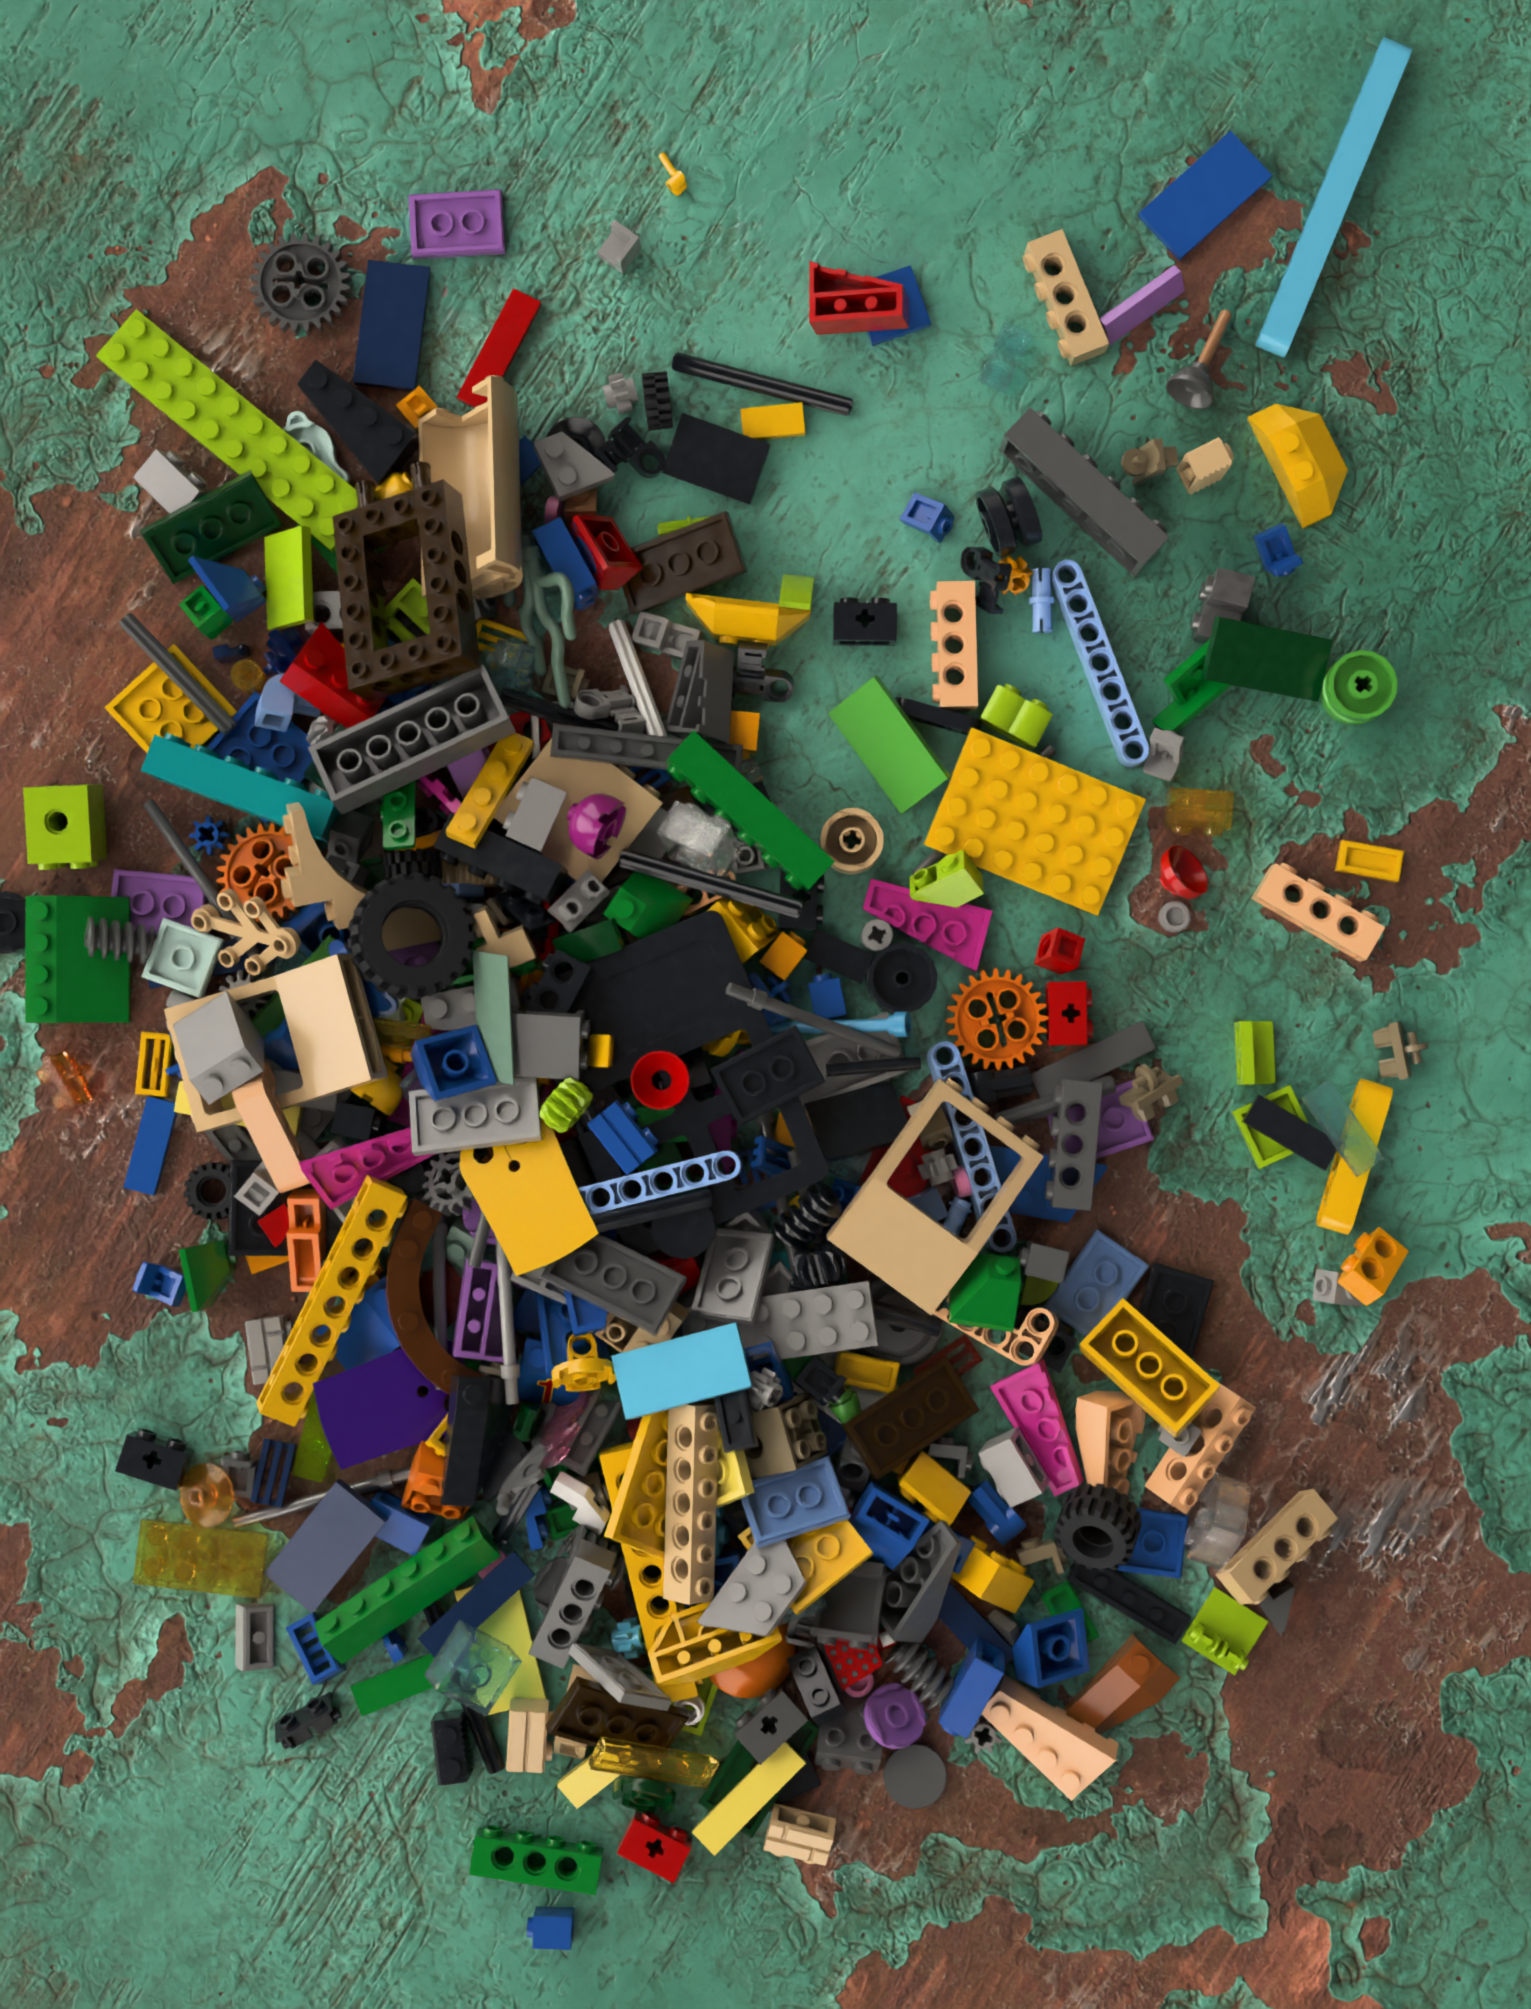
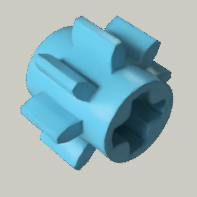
[611,1617,646,1659]

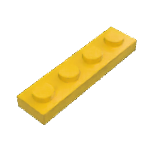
[446,733,535,849]

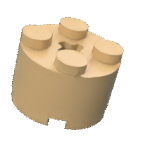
[820,808,884,875]

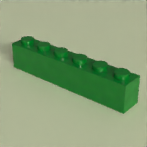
[665,730,835,891]
[314,1516,501,1664]

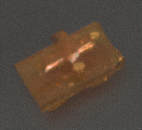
[35,1051,93,1111]

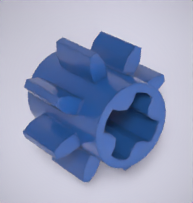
[189,815,231,856]

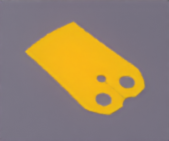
[459,1118,599,1276]

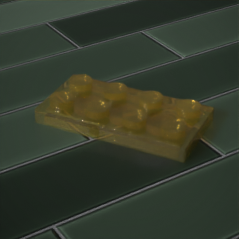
[133,1518,269,1599]

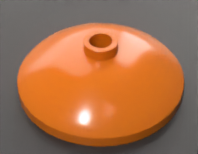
[709,1617,795,1698]

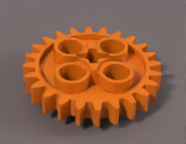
[216,823,299,925]
[945,968,1048,1071]

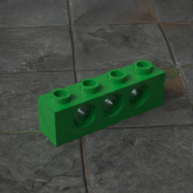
[469,1825,604,1896]

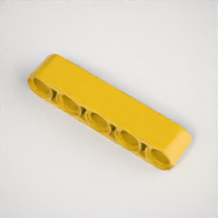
[1316,1078,1393,1235]

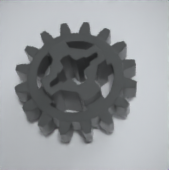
[422,1151,485,1216]

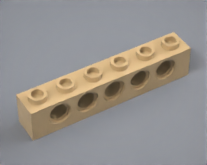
[663,1401,719,1605]

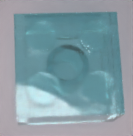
[424,1620,522,1716]

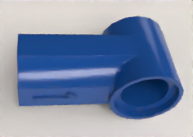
[967,1479,1027,1546]

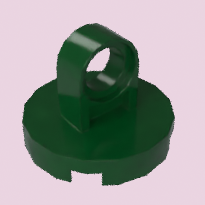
[612,1761,677,1813]

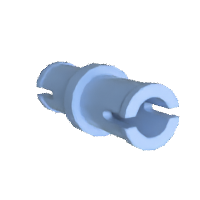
[1029,568,1054,633]

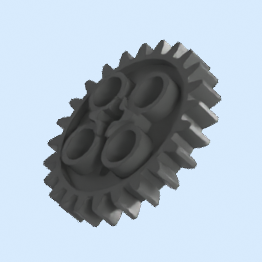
[249,232,352,336]

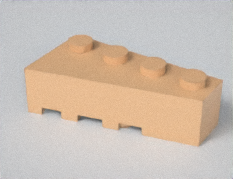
[981,1674,1119,1801]

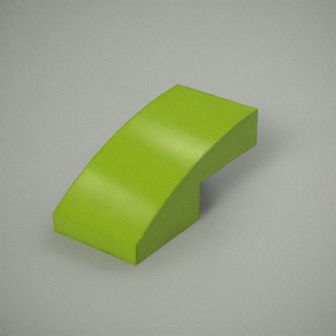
[779,573,814,610]

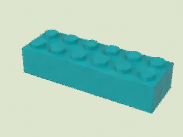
[141,733,341,843]

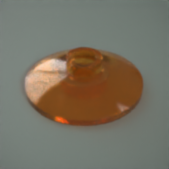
[180,1463,234,1528]

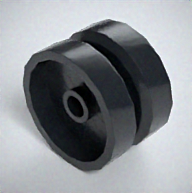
[975,476,1042,558]
[866,943,938,1014]

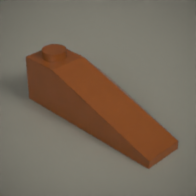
[1063,1634,1180,1735]

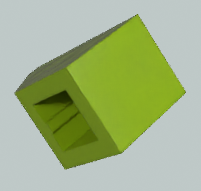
[909,850,984,907]

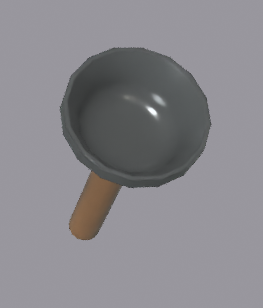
[1165,310,1232,409]

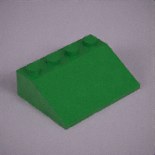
[25,895,131,1024]

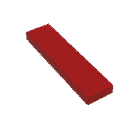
[456,288,542,409]

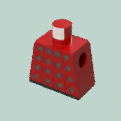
[817,1628,896,1692]

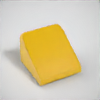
[589,1034,614,1068]

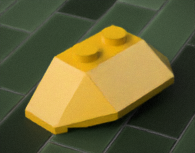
[1247,404,1348,529]
[685,593,811,650]
[648,1602,782,1686]

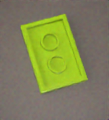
[264,526,314,631]

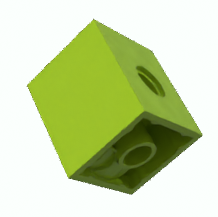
[23,784,107,870]

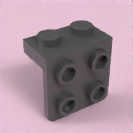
[814,1692,882,1775]

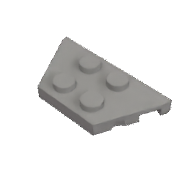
[697,1540,807,1637]

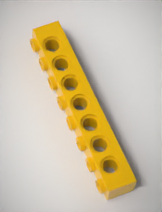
[256,1174,408,1427]
[599,1441,703,1703]

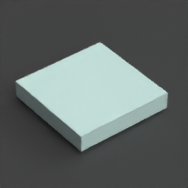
[141,918,224,998]

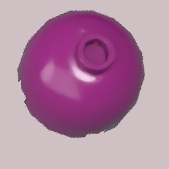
[567,793,627,860]

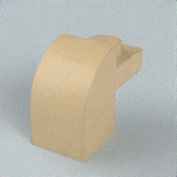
[473,905,537,968]

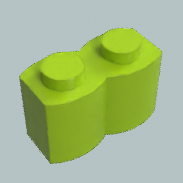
[979,684,1053,751]

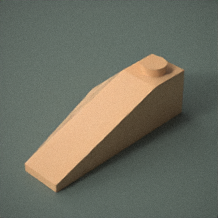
[1075,1391,1146,1495]

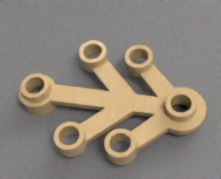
[191,889,301,976]

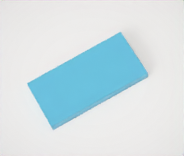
[611,1322,753,1420]

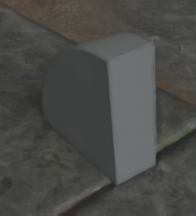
[987,1609,1021,1647]

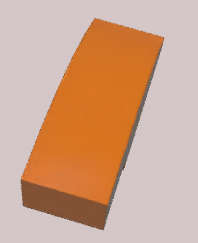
[286,1189,326,1292]

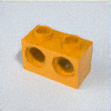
[1337,1227,1409,1306]

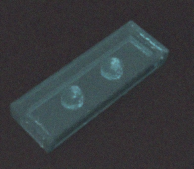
[1301,1079,1384,1177]

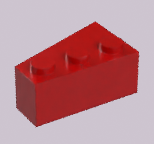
[809,261,909,335]

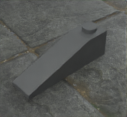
[880,1521,962,1643]

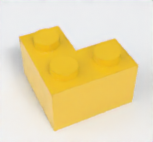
[951,1535,1035,1613]

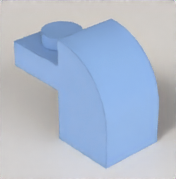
[255,673,321,732]

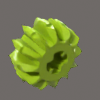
[539,1077,593,1133]

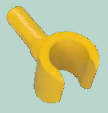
[659,152,687,196]

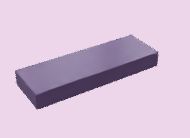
[1099,265,1185,345]

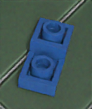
[526,1479,552,1551]

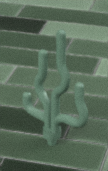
[502,535,577,709]

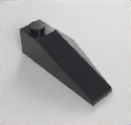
[440,1375,514,1507]

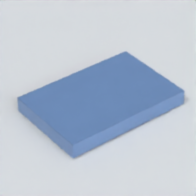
[1043,1229,1149,1337]
[741,1456,850,1548]

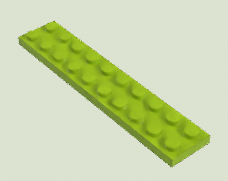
[96,309,358,553]

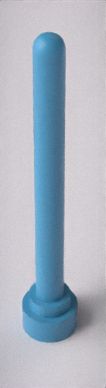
[769,1011,912,1037]

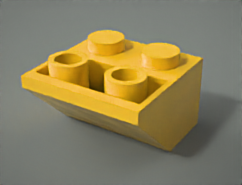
[707,897,781,965]
[896,1449,971,1526]

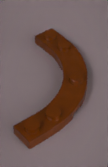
[385,1199,486,1395]

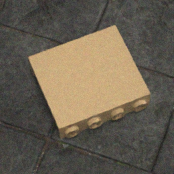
[493,725,662,883]

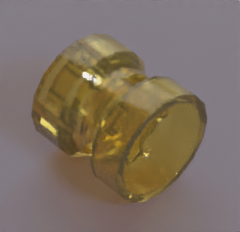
[230,659,268,695]

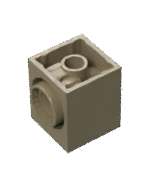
[744,1392,828,1479]

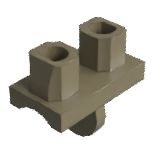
[1121,439,1178,485]
[1373,1021,1429,1080]
[1118,1064,1183,1121]

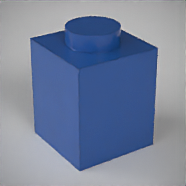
[808,973,847,1019]
[527,1906,574,1950]

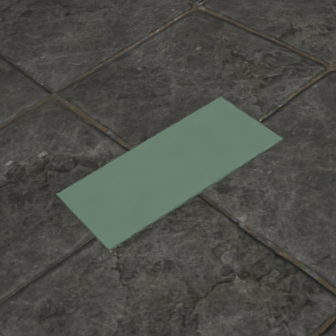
[473,950,514,1085]

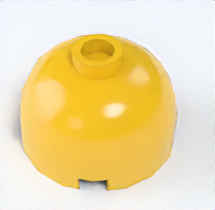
[350,1057,404,1116]

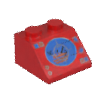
[570,514,643,590]

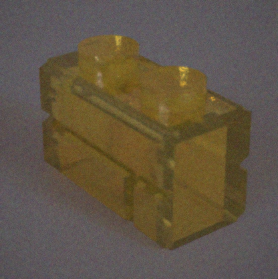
[1164,787,1234,837]

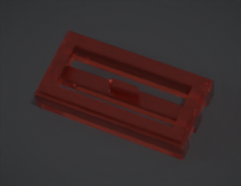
[913,1333,983,1377]

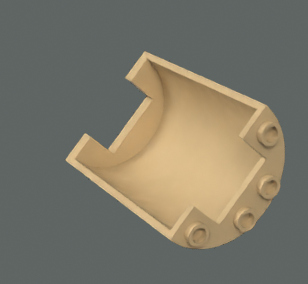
[418,375,523,600]

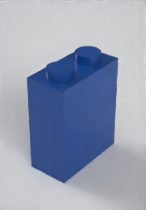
[532,517,598,611]
[938,1636,1006,1739]

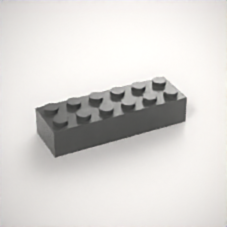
[999,407,1169,578]
[308,664,516,815]

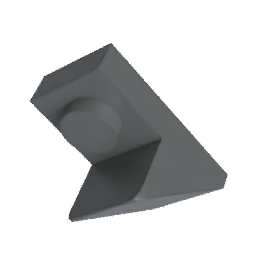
[1255,1572,1295,1634]

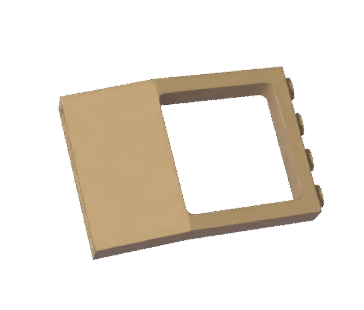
[164,953,388,1132]
[826,1078,1044,1315]

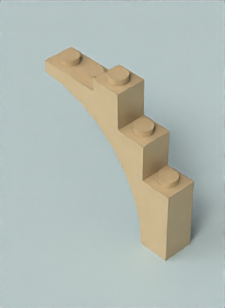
[281,802,441,951]

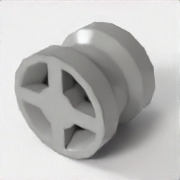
[861,919,893,952]

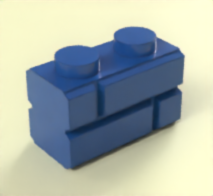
[587,1100,659,1175]

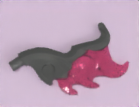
[496,1391,590,1515]

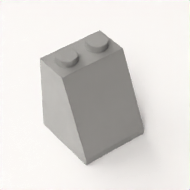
[173,991,264,1105]

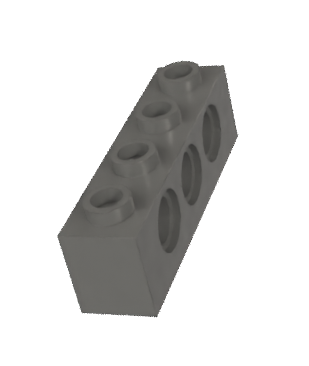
[1045,1079,1103,1211]
[528,1538,617,1669]

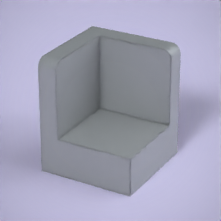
[597,220,641,274]

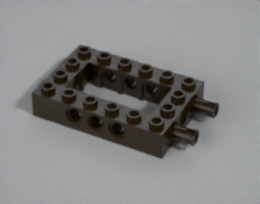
[333,462,481,702]

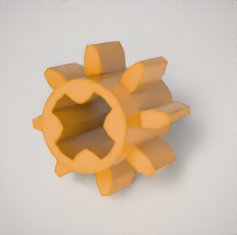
[998,555,1033,595]

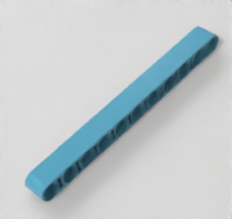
[1255,37,1413,358]

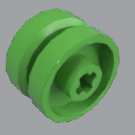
[1320,650,1398,726]

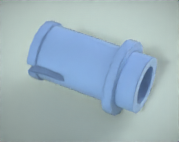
[943,1196,973,1237]

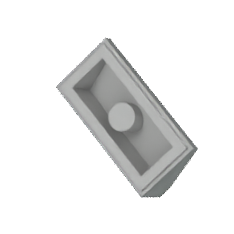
[235,1603,274,1671]

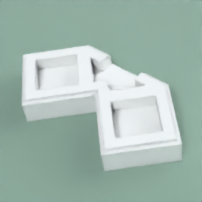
[550,1471,611,1535]

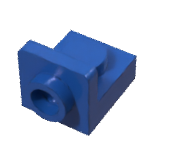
[900,492,955,543]

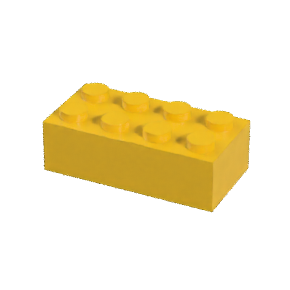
[1079,1298,1220,1438]

